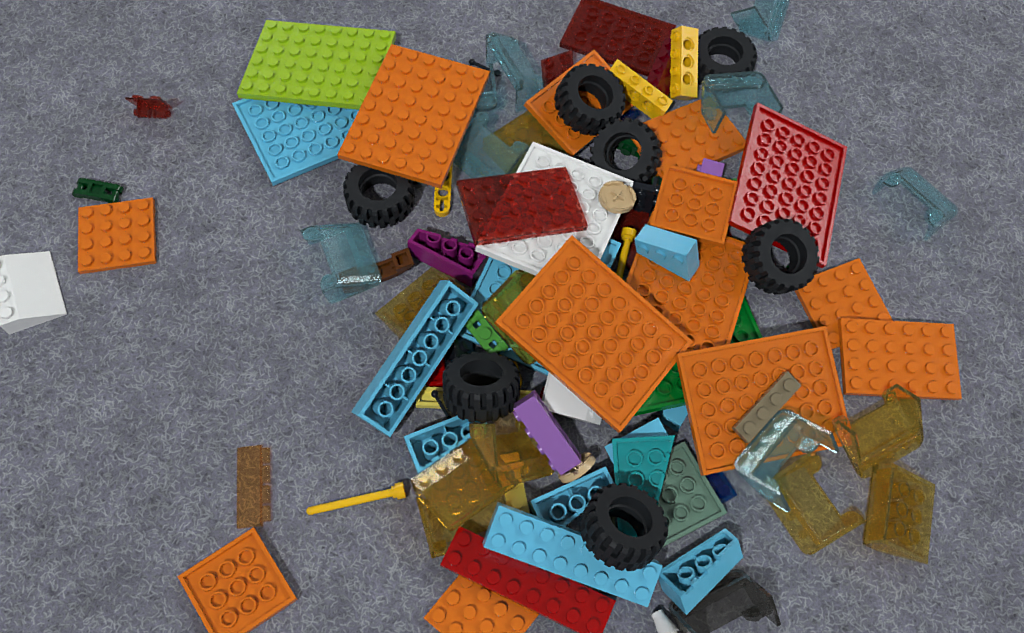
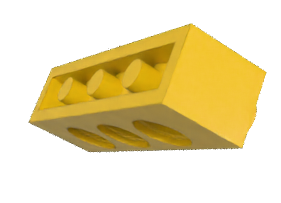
[670,26,698,101]
[609,59,673,119]

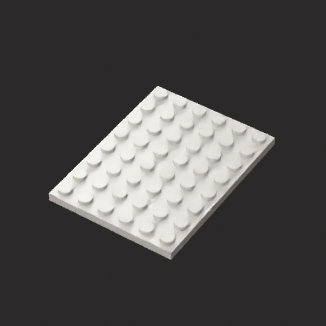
[475,142,634,276]

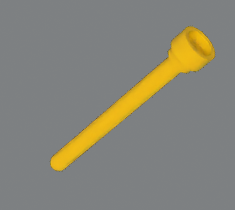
[616,227,637,279]
[306,482,406,515]

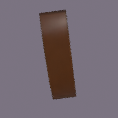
[338,248,415,291]

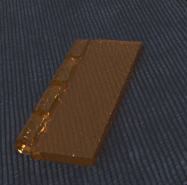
[237,445,271,529]

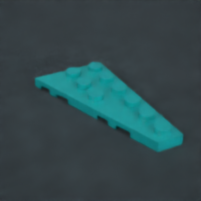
[612,435,675,537]

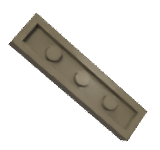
[732,371,802,443]

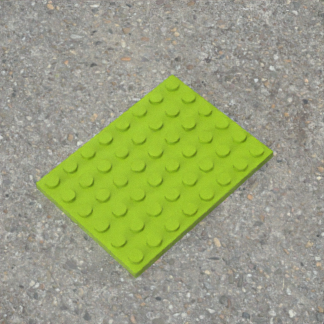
[237,20,396,110]

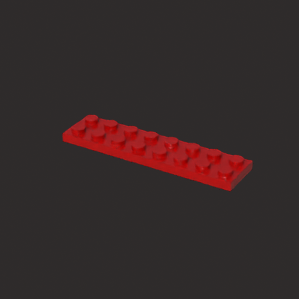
[440,526,616,633]

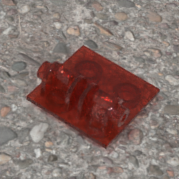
[541,50,574,87]
[125,95,173,119]

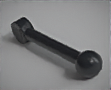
[469,59,501,76]
[431,390,451,419]

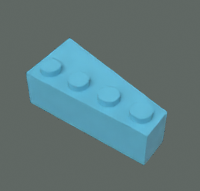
[404,415,488,480]
[529,466,614,526]
[658,528,743,615]

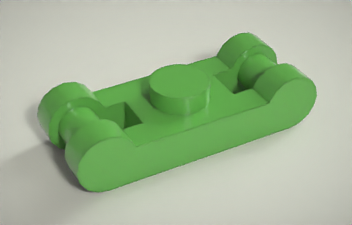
[464,309,509,354]

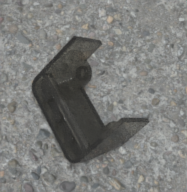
[668,569,781,633]

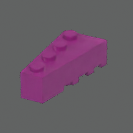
[408,228,489,287]

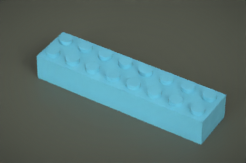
[351,280,479,437]
[482,502,663,607]

